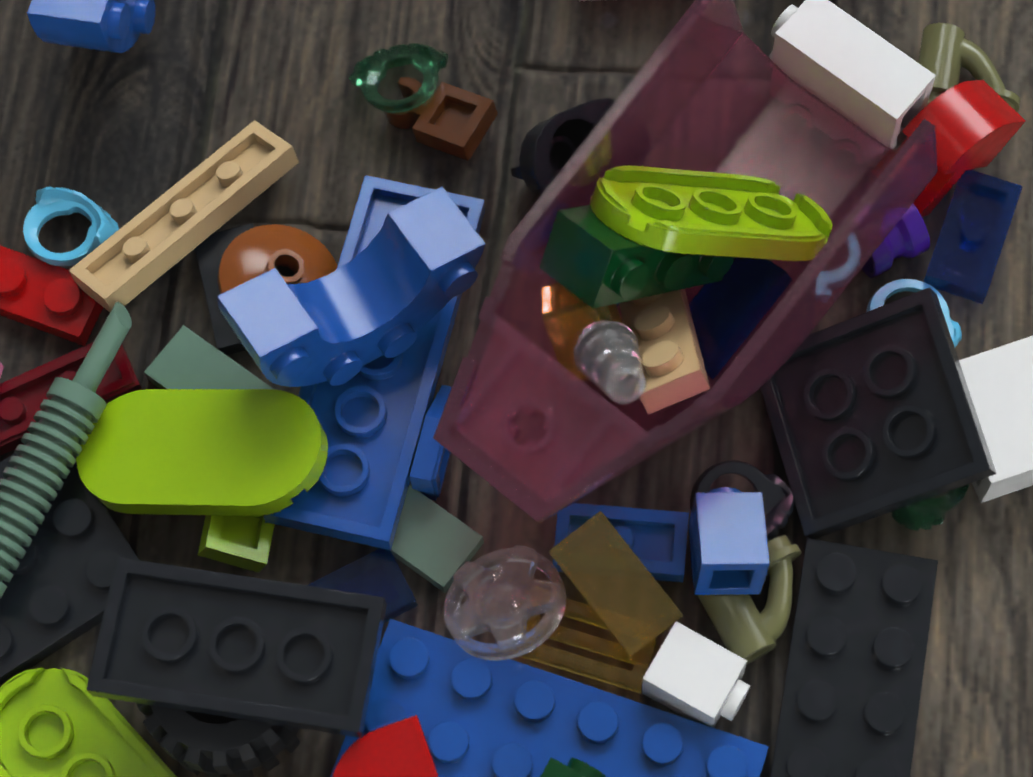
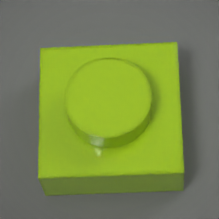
[198,515,275,573]

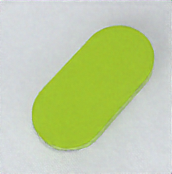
[590,165,833,261]
[76,389,328,516]
[0,667,177,777]

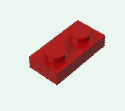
[0,245,103,346]

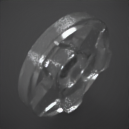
[444,545,566,661]

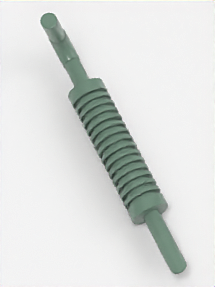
[0,302,132,599]

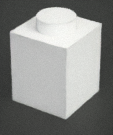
[642,621,751,728]

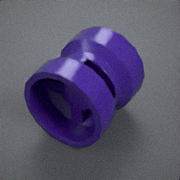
[843,195,930,278]

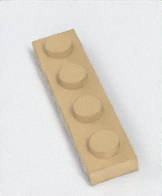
[69,120,299,312]

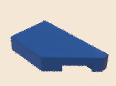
[409,385,466,501]

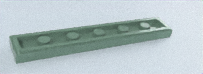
[144,325,484,593]

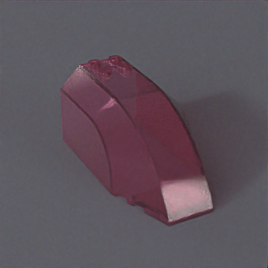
[433,0,938,523]

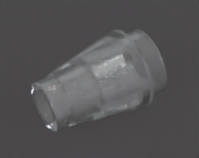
[574,320,646,404]

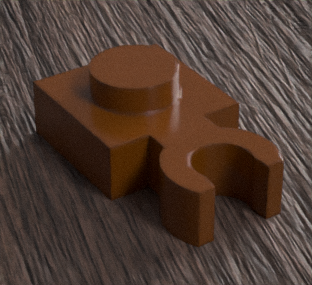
[382,77,498,161]

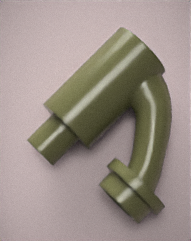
[918,23,1020,112]
[698,535,802,664]

